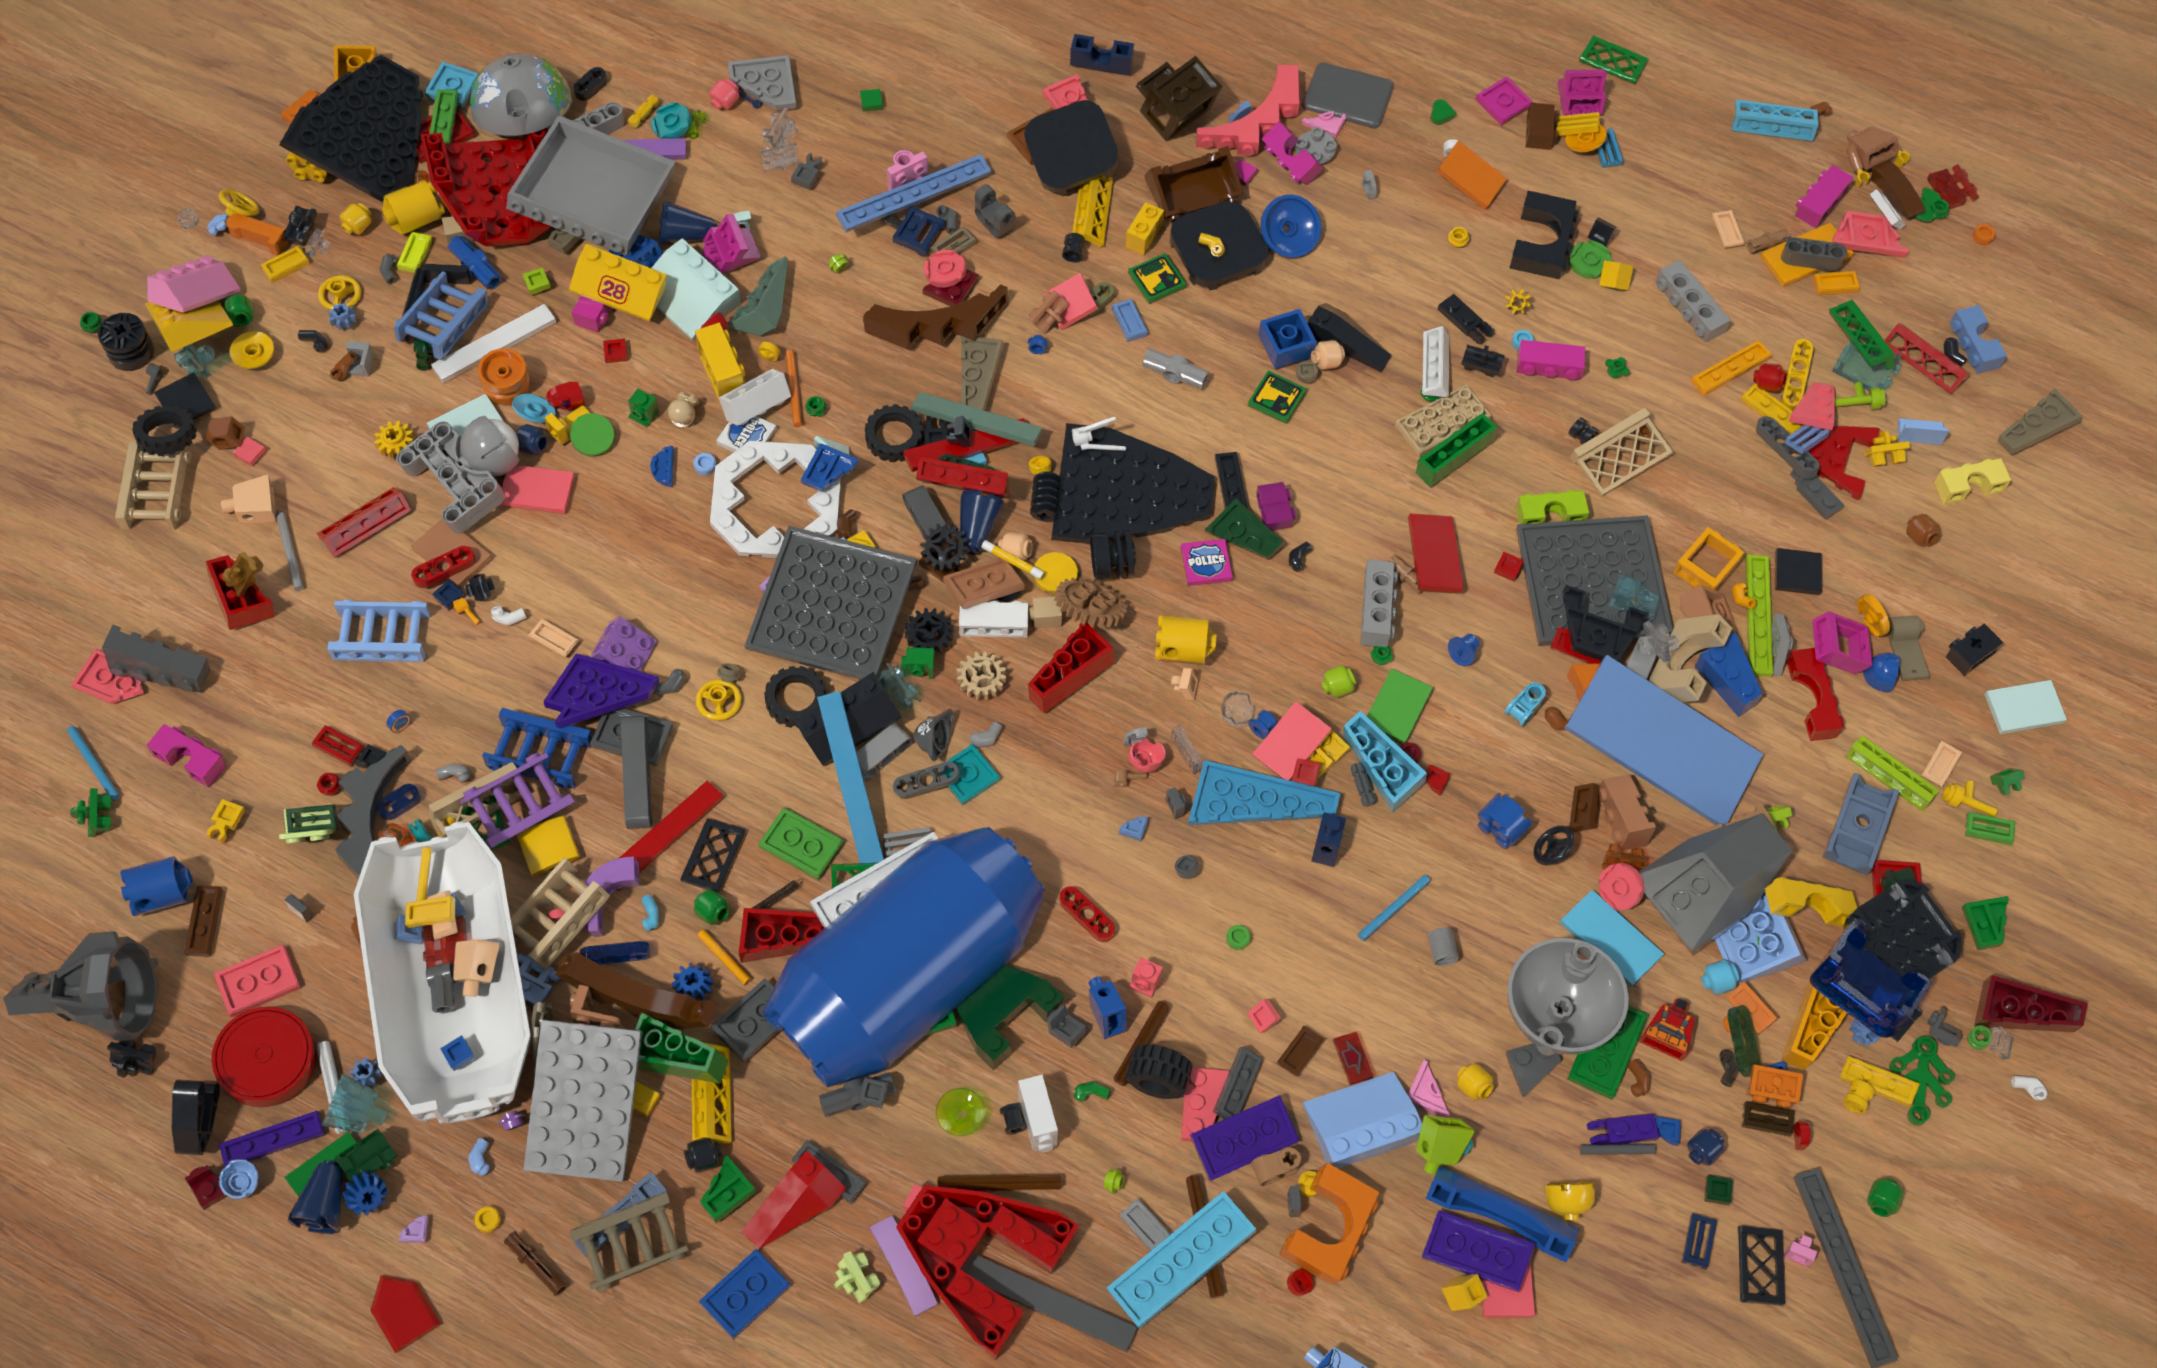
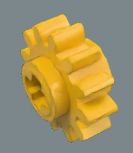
[374,421,415,459]

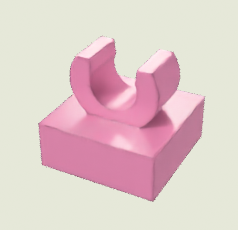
[1784,1235,1817,1267]

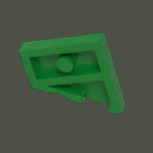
[1962,896,2009,951]

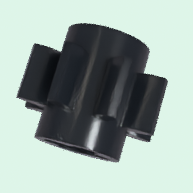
[465,574,495,601]

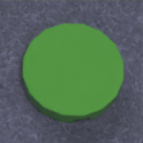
[1569,241,1612,279]
[570,413,614,457]

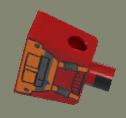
[1639,999,1695,1061]

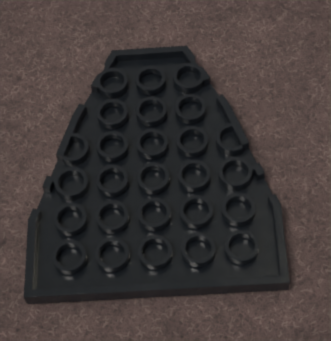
[279,55,421,202]
[1052,423,1215,544]

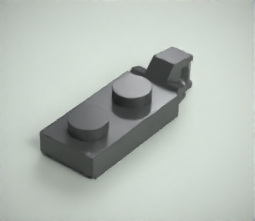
[1790,469,1844,520]

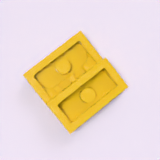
[1308,717,1351,778]
[517,816,580,877]

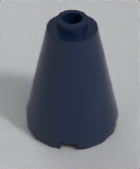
[659,201,717,243]
[960,490,1004,555]
[287,1160,343,1234]

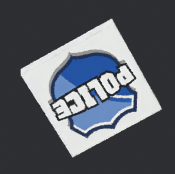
[716,416,777,452]

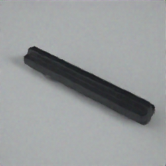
[401,268,426,342]

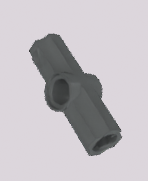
[819,1072,896,1117]

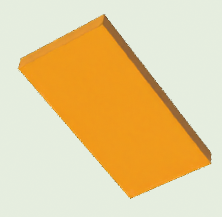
[1760,222,1854,287]

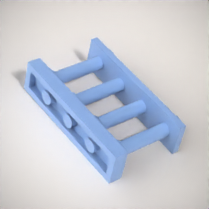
[327,600,431,662]

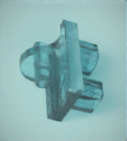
[174,344,215,378]

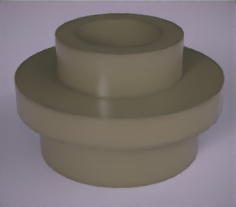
[717,663,740,683]

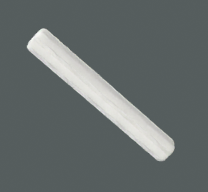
[316,1041,350,1134]

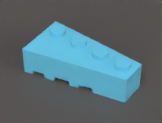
[1343,711,1427,813]

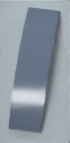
[570,1172,667,1257]

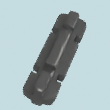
[1350,763,1375,807]

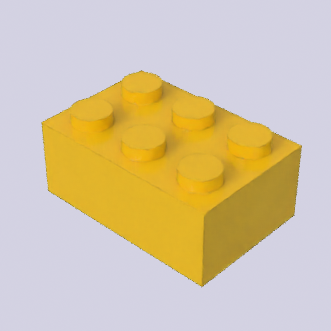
[695,323,746,405]

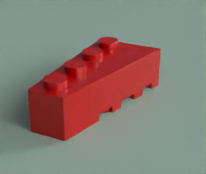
[1028,622,1114,713]
[738,908,824,963]

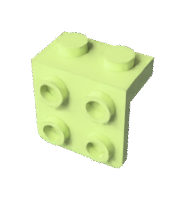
[279,809,336,843]

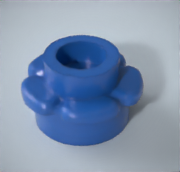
[1027,335,1049,355]

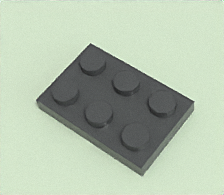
[590,708,673,766]
[710,978,778,1063]

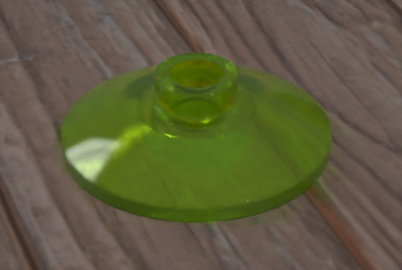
[936,1088,986,1137]

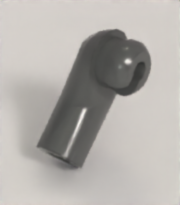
[936,205,957,234]
[379,253,398,284]

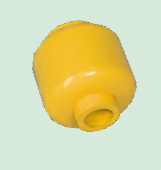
[339,203,372,235]
[1457,1064,1494,1100]

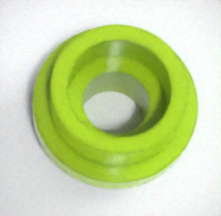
[828,254,848,273]
[1104,1169,1124,1194]

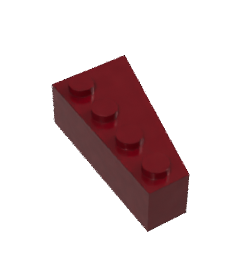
[1974,975,2088,1032]

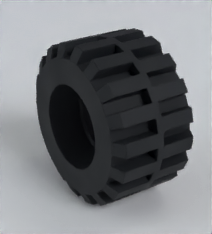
[1125,1044,1193,1099]

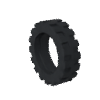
[865,404,923,462]
[132,405,197,456]
[764,666,826,728]

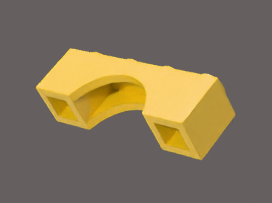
[1765,877,1857,927]

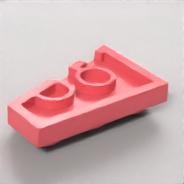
[1789,382,1835,430]
[1181,1068,1229,1142]

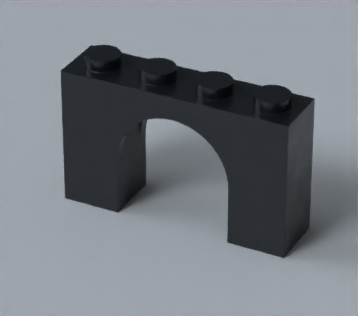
[1510,190,1579,279]

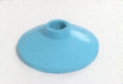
[512,394,556,423]

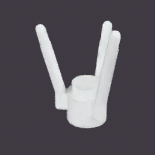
[1072,417,1126,451]

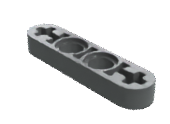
[1756,416,1819,479]

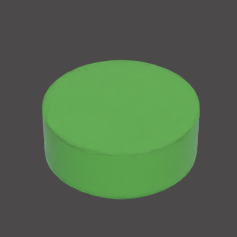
[1226,925,1251,950]

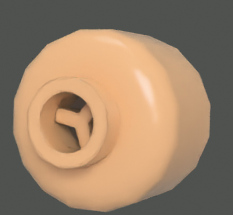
[1311,340,1345,370]
[998,532,1033,561]

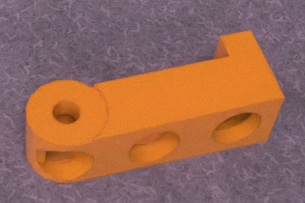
[226,214,289,256]

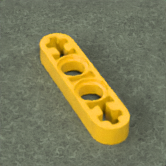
[1780,339,1813,411]

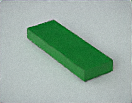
[284,1131,357,1197]

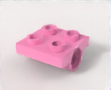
[887,150,928,191]

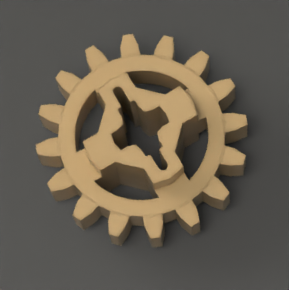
[957,652,1006,700]

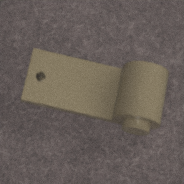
[1887,615,1929,680]

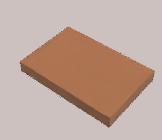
[411,518,492,588]
[943,558,1024,609]

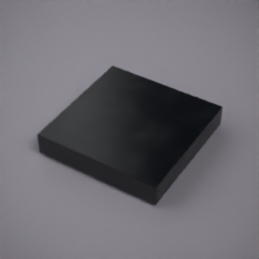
[1775,548,1822,595]

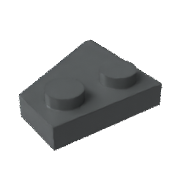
[1506,1042,1561,1097]

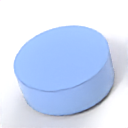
[694,453,716,476]

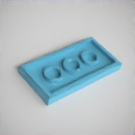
[1560,890,1664,988]

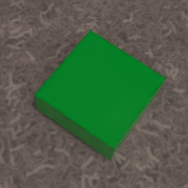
[860,89,883,111]

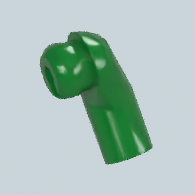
[1074,1081,1111,1102]

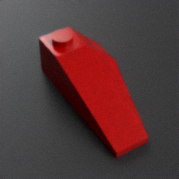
[741,1151,847,1249]

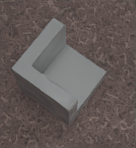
[346,341,374,377]

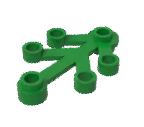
[1889,1036,1955,1126]

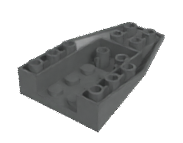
[1639,813,1793,956]

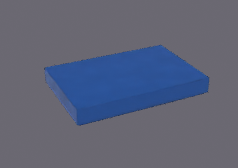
[699,1249,791,1340]

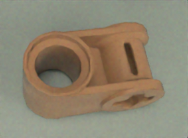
[1251,1147,1301,1186]

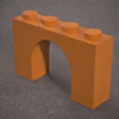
[1279,1163,1379,1285]

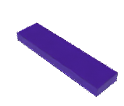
[219,1110,325,1167]

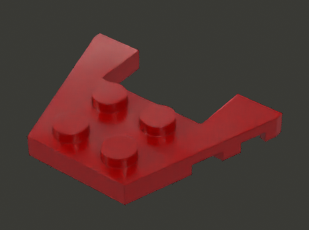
[1807,426,1880,501]

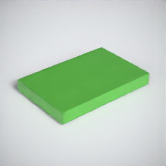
[1367,668,1433,744]
[758,807,844,880]

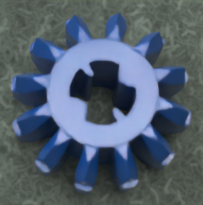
[672,962,714,1001]
[343,1171,388,1216]

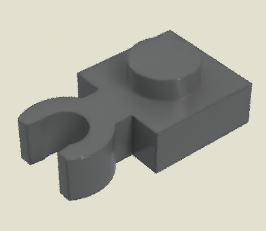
[791,153,822,190]

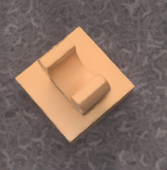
[1171,668,1198,700]

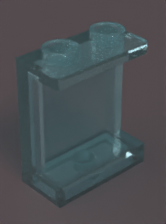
[1832,336,1902,391]

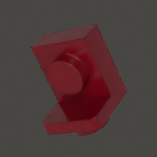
[185,1165,227,1210]

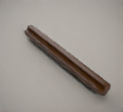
[937,1175,1061,1191]
[1186,1175,1224,1298]

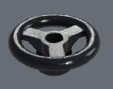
[1533,825,1574,866]

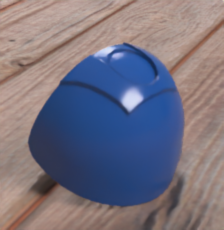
[1863,653,1900,692]

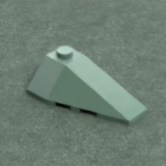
[728,256,788,336]

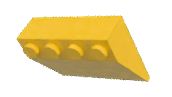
[145,300,233,352]

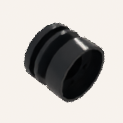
[98,313,154,371]
[1090,530,1136,581]

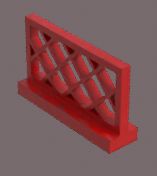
[916,457,1010,498]

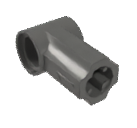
[426,962,456,1014]

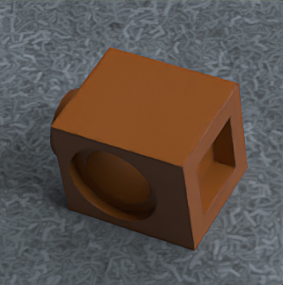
[205,416,245,450]

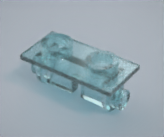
[879,663,921,709]

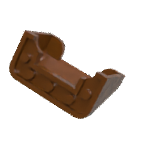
[1144,146,1244,222]

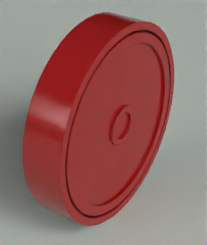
[211,1007,317,1107]

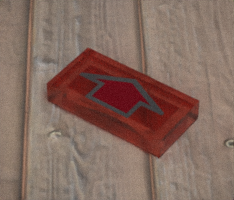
[1333,1031,1373,1086]

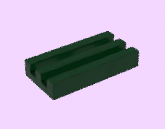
[286,804,338,833]

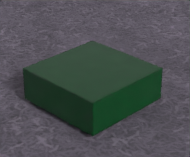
[1704,1175,1733,1205]

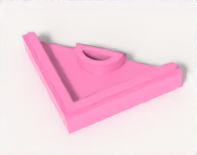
[1301,111,1346,138]
[1408,1060,1450,1117]

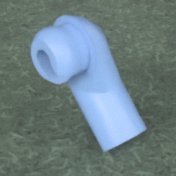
[468,1138,490,1176]

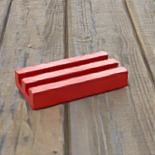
[312,725,365,767]

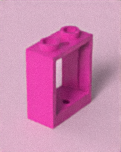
[1812,611,1872,675]

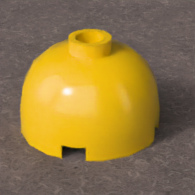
[1545,1182,1595,1220]

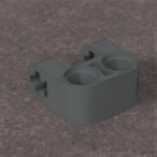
[975,184,1015,238]

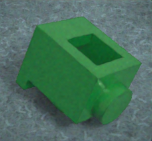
[628,388,659,427]
[901,647,935,679]

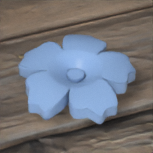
[207,214,229,236]

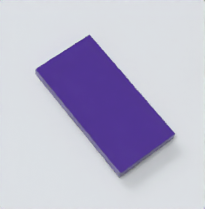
[1190,1095,1300,1181]
[1422,1210,1535,1293]

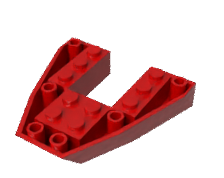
[896,1185,1080,1360]

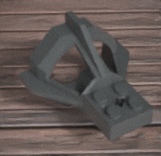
[3,931,159,1041]

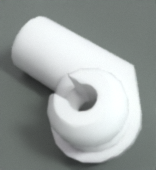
[491,606,526,626]
[2011,1076,2048,1101]

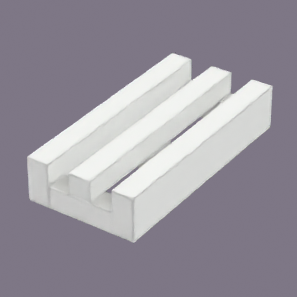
[1870,189,1906,230]

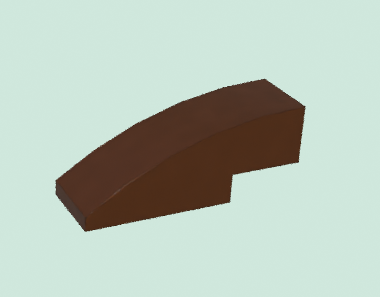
[1871,160,1925,218]

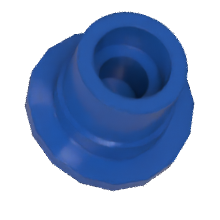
[1448,634,1480,666]

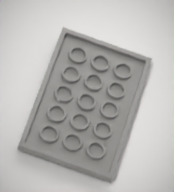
[524,1019,642,1182]

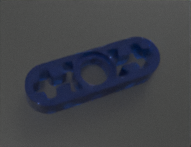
[579,941,650,965]

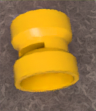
[1842,1080,1875,1114]

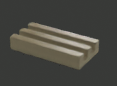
[931,226,977,255]

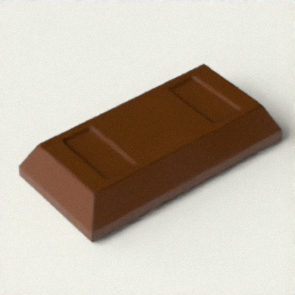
[1277,1026,1324,1077]

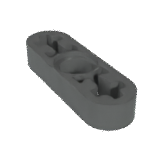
[893,762,960,799]

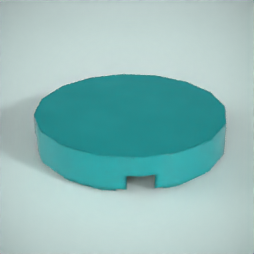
[651,102,692,139]

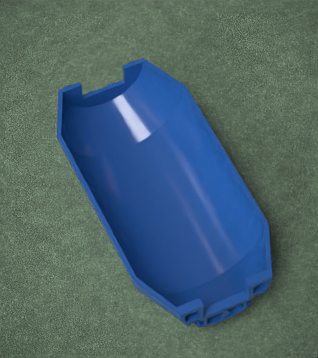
[762,827,1045,1088]

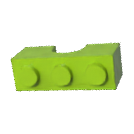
[1515,490,1589,524]

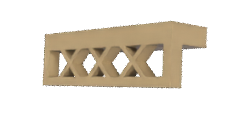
[428,762,522,838]

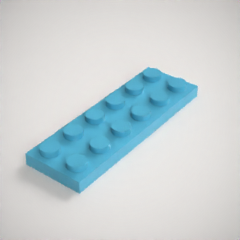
[1106,1191,1256,1329]

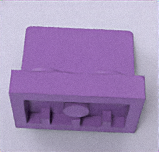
[590,616,656,671]

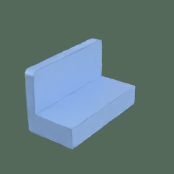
[1897,418,1949,445]

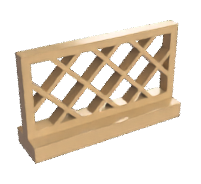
[1569,408,1673,497]

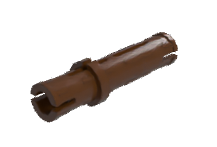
[504,1231,567,1296]

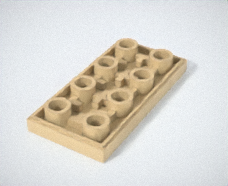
[1395,384,1491,457]

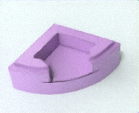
[399,1216,429,1243]

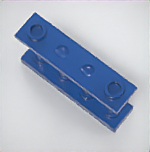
[482,708,592,789]

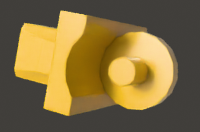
[1863,430,1910,467]

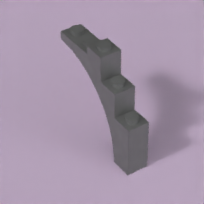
[335,745,411,880]

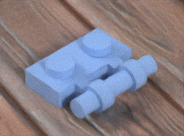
[517,953,561,1006]

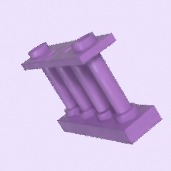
[459,752,574,849]

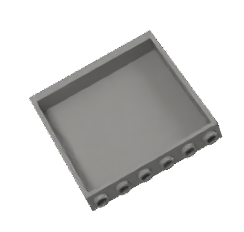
[506,115,676,256]

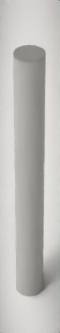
[276,512,304,591]

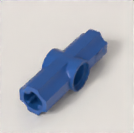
[448,236,502,290]

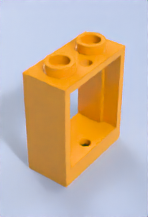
[1673,527,1745,591]

